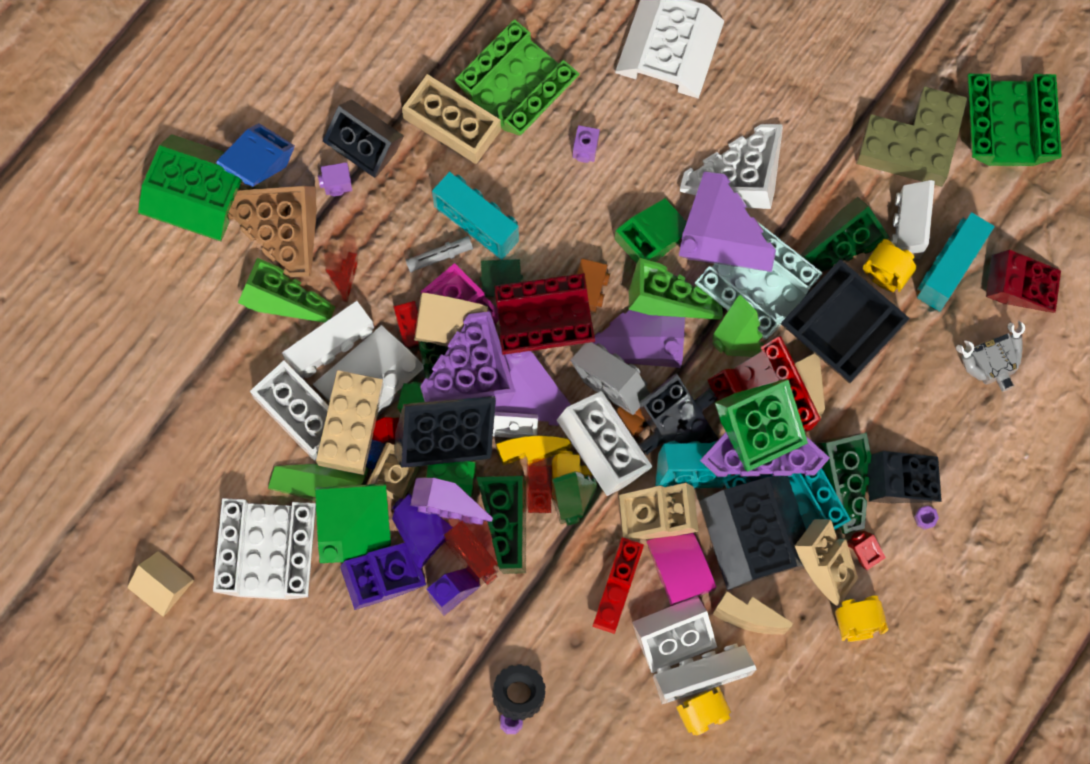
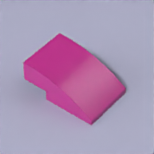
[421,263,499,325]
[646,533,717,606]

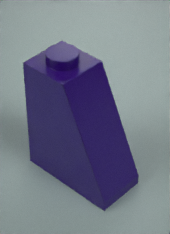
[392,493,453,569]
[427,568,481,616]

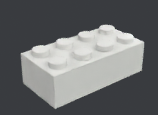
[250,361,329,462]

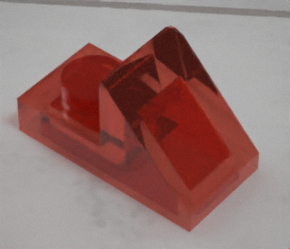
[325,252,359,302]

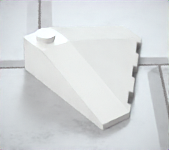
[680,124,783,209]

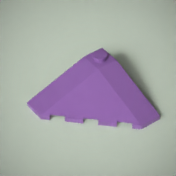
[679,172,776,272]
[592,281,687,368]
[420,311,516,407]
[495,351,571,426]
[700,432,829,477]

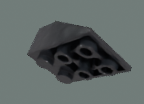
[867,451,942,504]

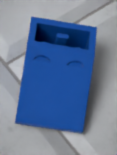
[216,123,295,186]

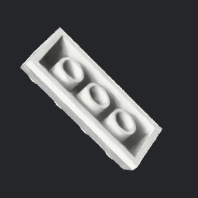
[557,391,652,496]
[653,644,757,704]

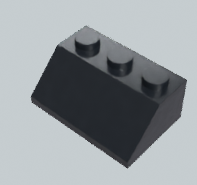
[323,99,404,178]

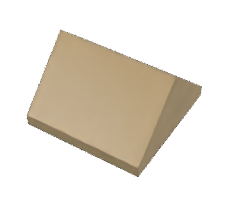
[367,442,420,502]
[127,551,194,617]

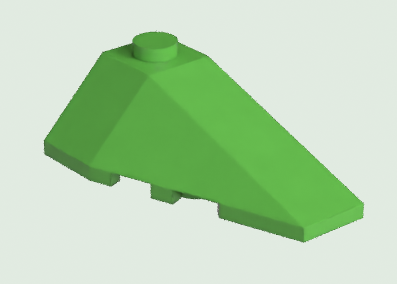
[238,258,335,323]
[628,258,723,320]
[712,295,764,357]
[268,464,370,501]

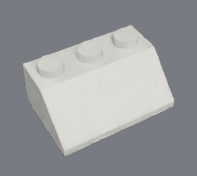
[891,180,935,259]
[632,596,717,673]

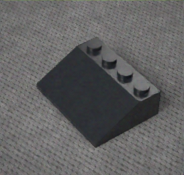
[394,396,496,468]

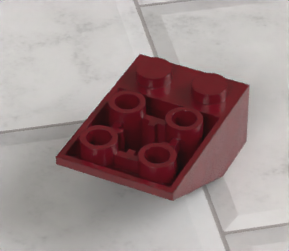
[986,249,1061,313]

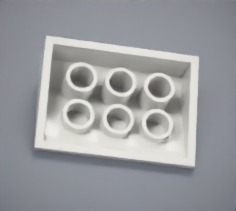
[313,325,425,417]

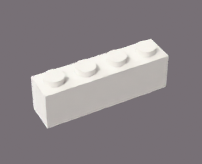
[282,301,374,378]

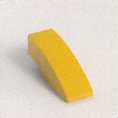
[496,436,571,466]

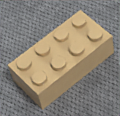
[402,74,501,164]
[316,370,384,475]

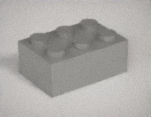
[570,342,650,415]

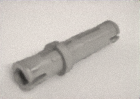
[405,236,473,273]

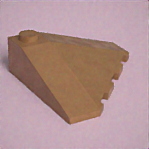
[227,186,317,277]

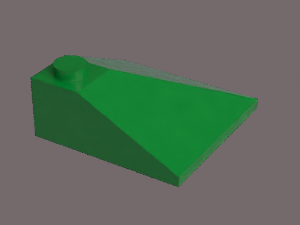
[715,379,808,472]
[315,483,391,564]

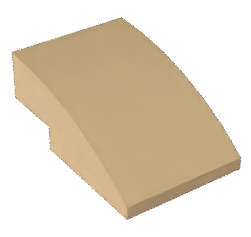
[414,293,488,347]
[619,483,699,540]
[795,519,858,605]
[713,592,793,634]

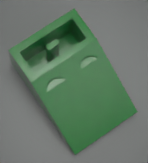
[615,198,687,264]

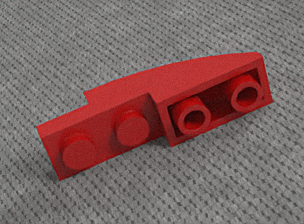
[592,537,644,634]

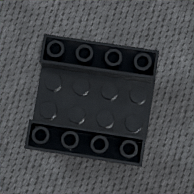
[699,476,806,591]

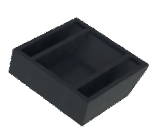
[781,259,910,384]

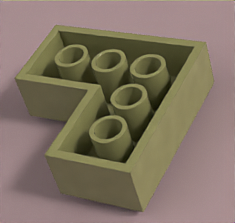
[857,86,967,187]

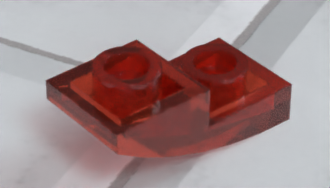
[528,465,552,513]

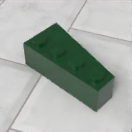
[477,476,526,574]

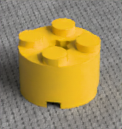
[863,239,916,292]
[835,596,889,642]
[676,686,731,736]

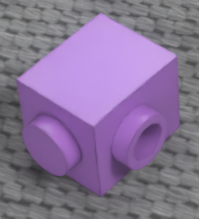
[573,125,600,163]
[318,162,353,196]

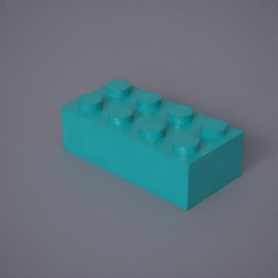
[432,171,519,260]
[917,212,995,312]

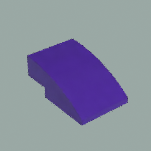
[340,543,426,610]

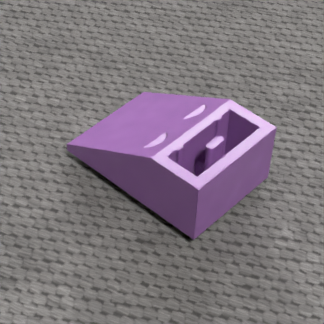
[410,478,493,525]

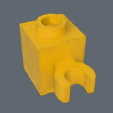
[552,451,593,479]

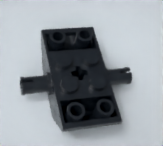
[638,374,719,456]

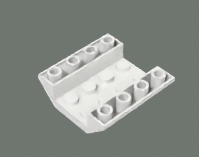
[615,0,724,99]
[213,498,316,600]

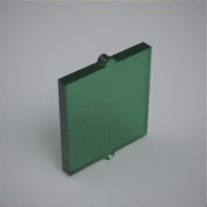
[479,259,523,297]

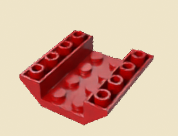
[707,336,821,433]

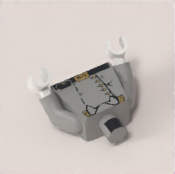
[956,321,1025,392]

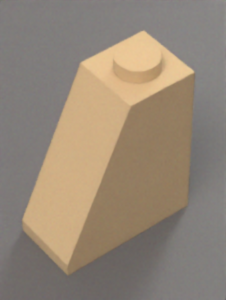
[795,353,825,418]

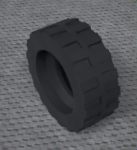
[492,664,546,721]

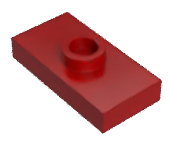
[393,301,419,349]

